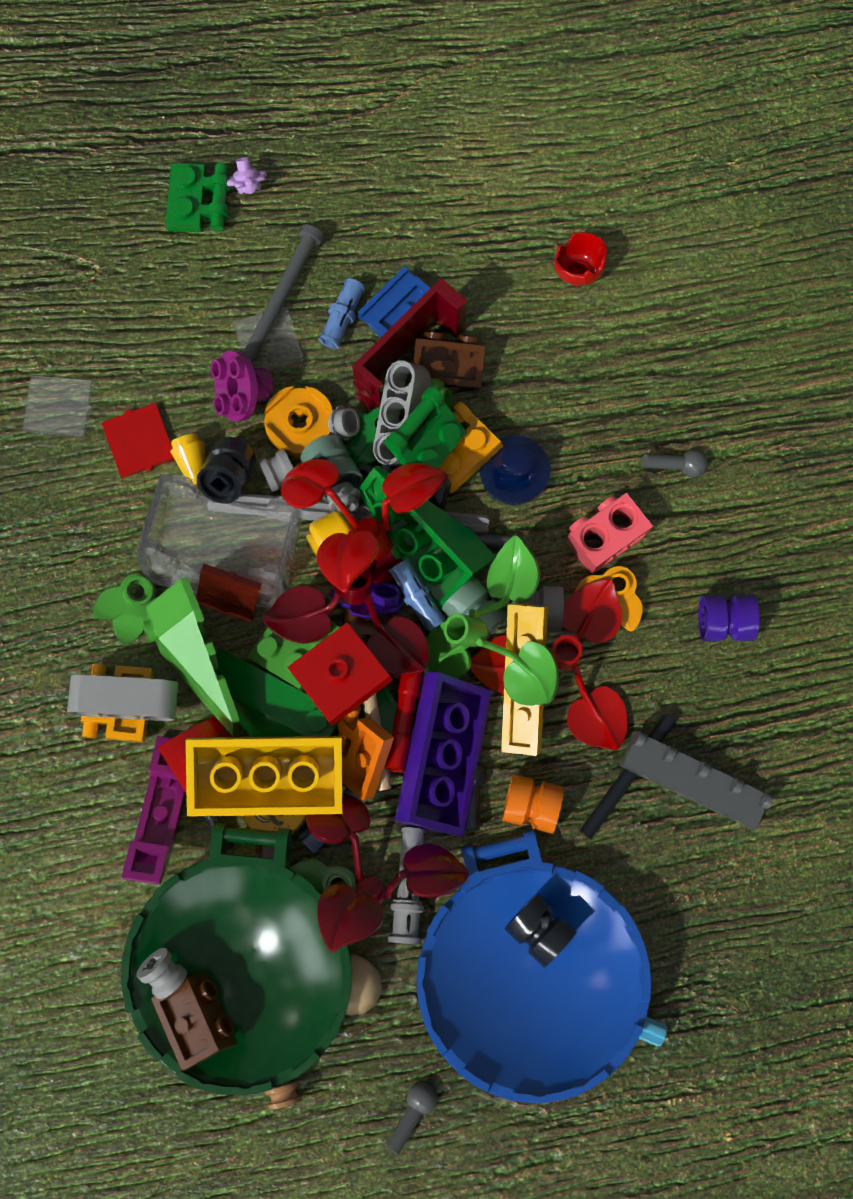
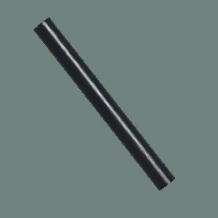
[579,713,676,840]

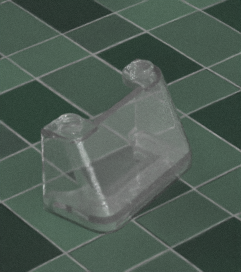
[136,474,303,608]

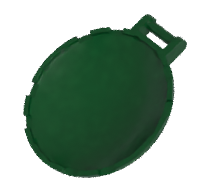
[121,821,352,1095]

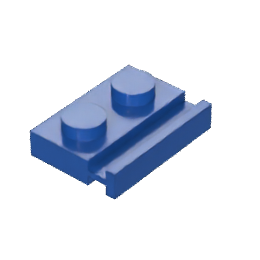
[358,266,430,338]

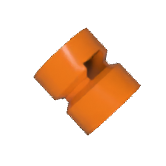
[502,774,564,834]

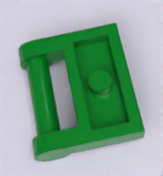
[384,386,467,468]

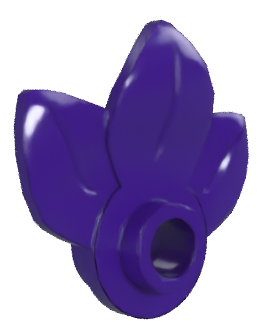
[329,582,402,618]

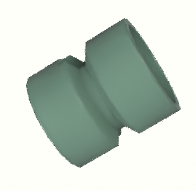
[300,435,364,502]
[442,577,508,639]

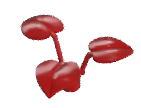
[281,459,448,593]
[470,579,627,750]

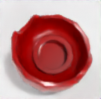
[554,232,608,287]

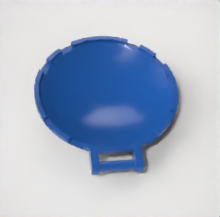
[417,829,651,1103]

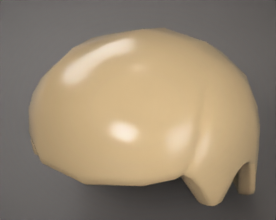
[346,955,382,1015]

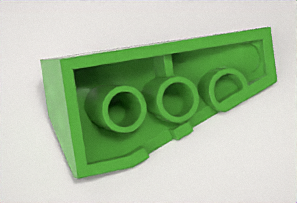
[142,577,240,737]

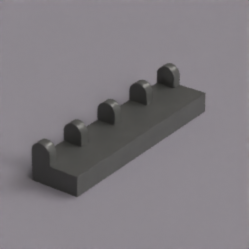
[620,731,774,830]

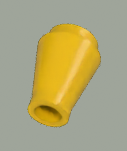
[170,433,206,488]

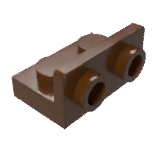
[413,331,486,388]
[151,973,237,1071]

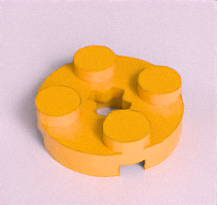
[264,386,332,458]

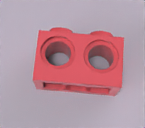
[566,493,653,575]

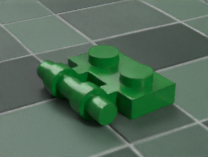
[166,163,230,232]

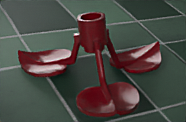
[262,532,429,675]
[306,793,470,953]

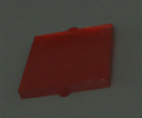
[196,563,262,622]

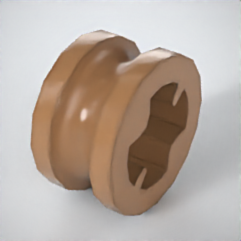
[265,1080,303,1110]

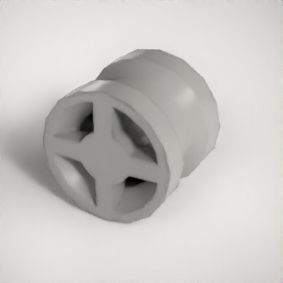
[257,449,293,492]
[136,948,187,999]

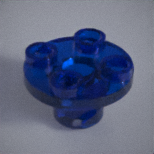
[480,435,550,505]

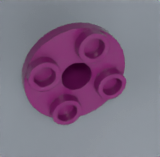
[210,350,274,422]

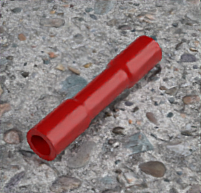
[384,671,424,772]

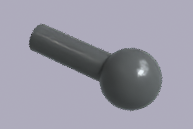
[642,450,708,478]
[385,1082,438,1155]

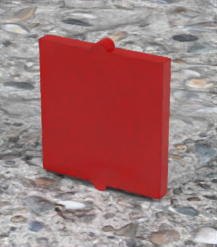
[101,403,175,479]

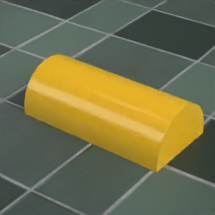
[186,736,342,816]

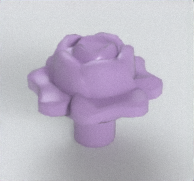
[227,157,267,194]

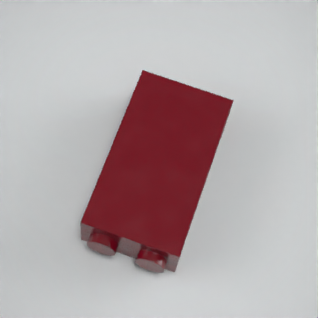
[352,278,467,409]

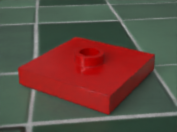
[287,622,393,726]

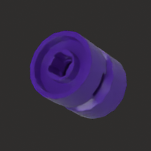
[698,594,759,642]

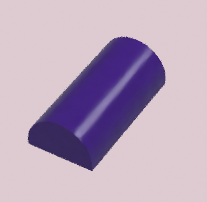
[394,672,492,836]

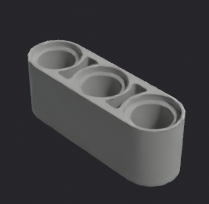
[373,361,431,467]
[67,675,179,721]

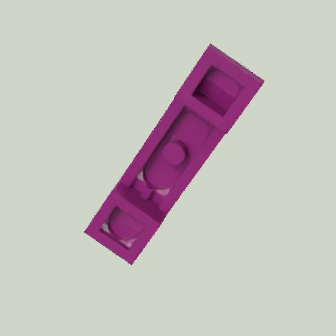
[121,736,186,885]

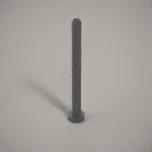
[243,224,324,365]

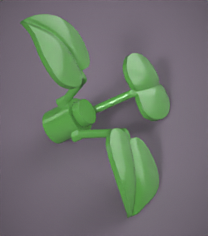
[426,535,559,706]

